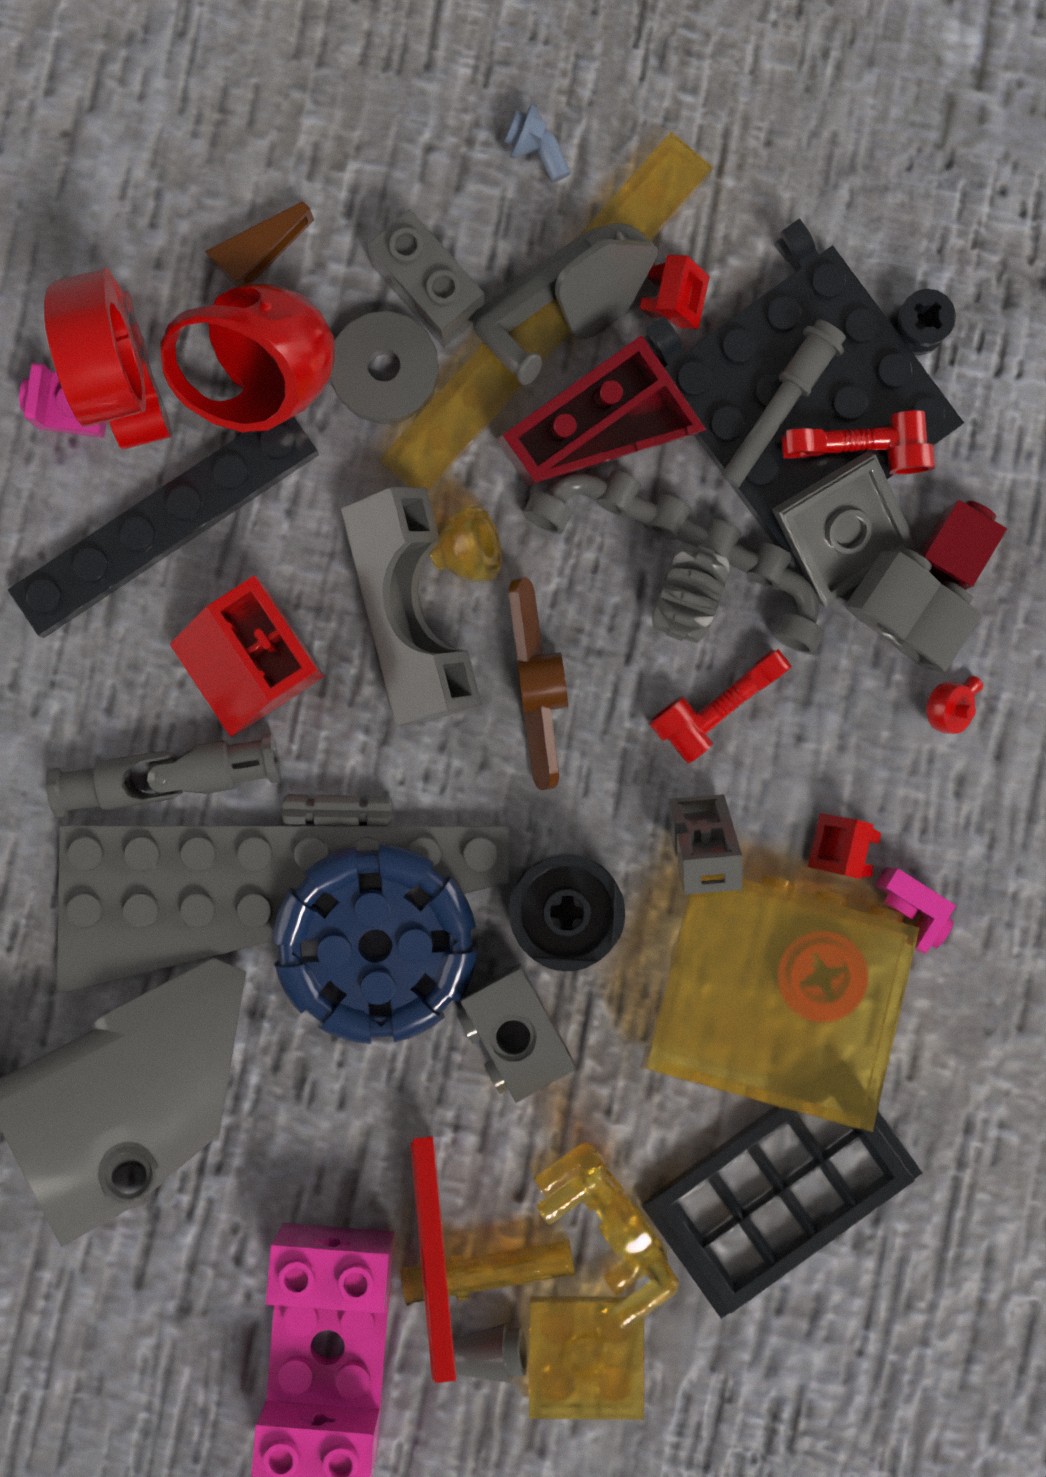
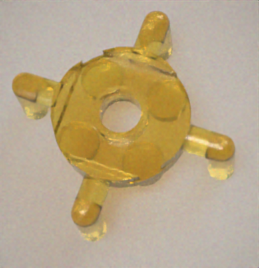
[534,1143,679,1331]

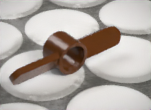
[509,577,568,790]

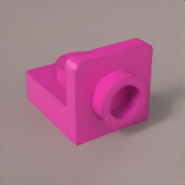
[19,363,107,438]
[874,867,956,954]

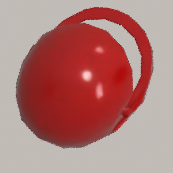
[160,284,336,432]

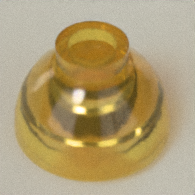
[430,504,502,582]

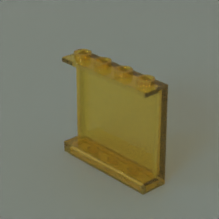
[640,874,920,1132]

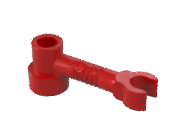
[781,410,935,475]
[648,649,792,764]

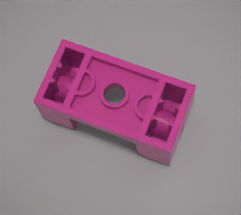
[251,1223,395,1477]

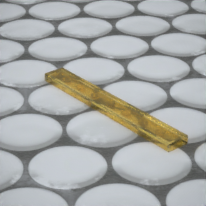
[380,132,713,493]

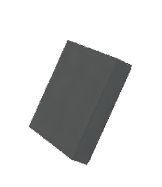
[772,451,919,607]

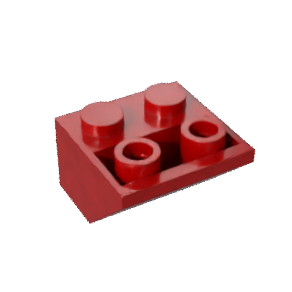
[170,575,325,738]

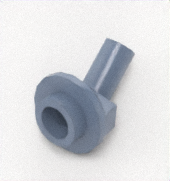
[504,103,571,183]

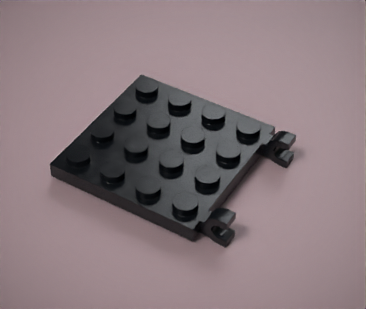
[644,218,964,552]

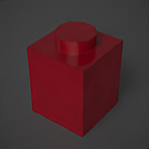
[918,500,1007,590]

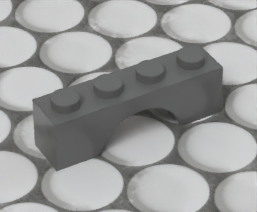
[341,487,482,726]

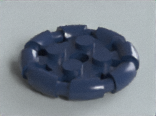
[272,844,478,1044]

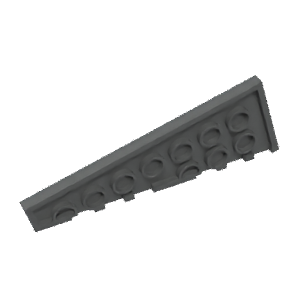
[57,826,509,992]

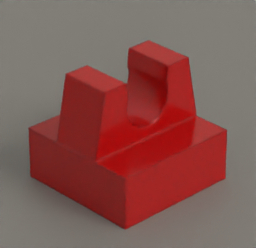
[639,255,710,329]
[807,813,881,879]

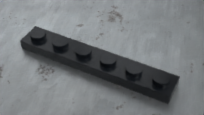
[7,417,319,638]

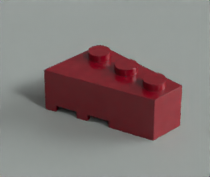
[496,335,706,486]

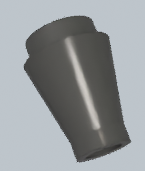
[454,1323,528,1383]

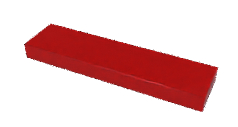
[410,1136,457,1383]

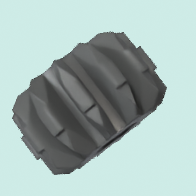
[651,543,730,643]

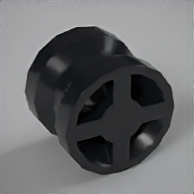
[892,288,956,356]

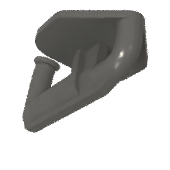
[473,223,658,385]

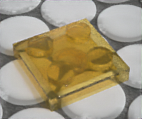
[529,1296,644,1420]

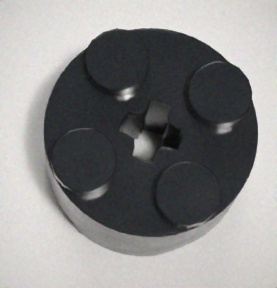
[509,853,625,971]

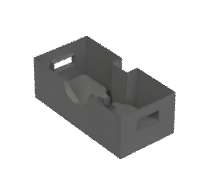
[668,794,743,895]

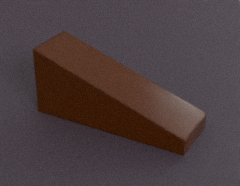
[205,201,314,287]

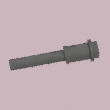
[721,319,846,487]

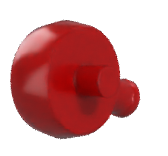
[926,676,983,734]

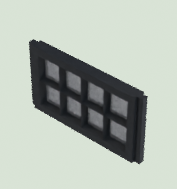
[641,1060,923,1319]

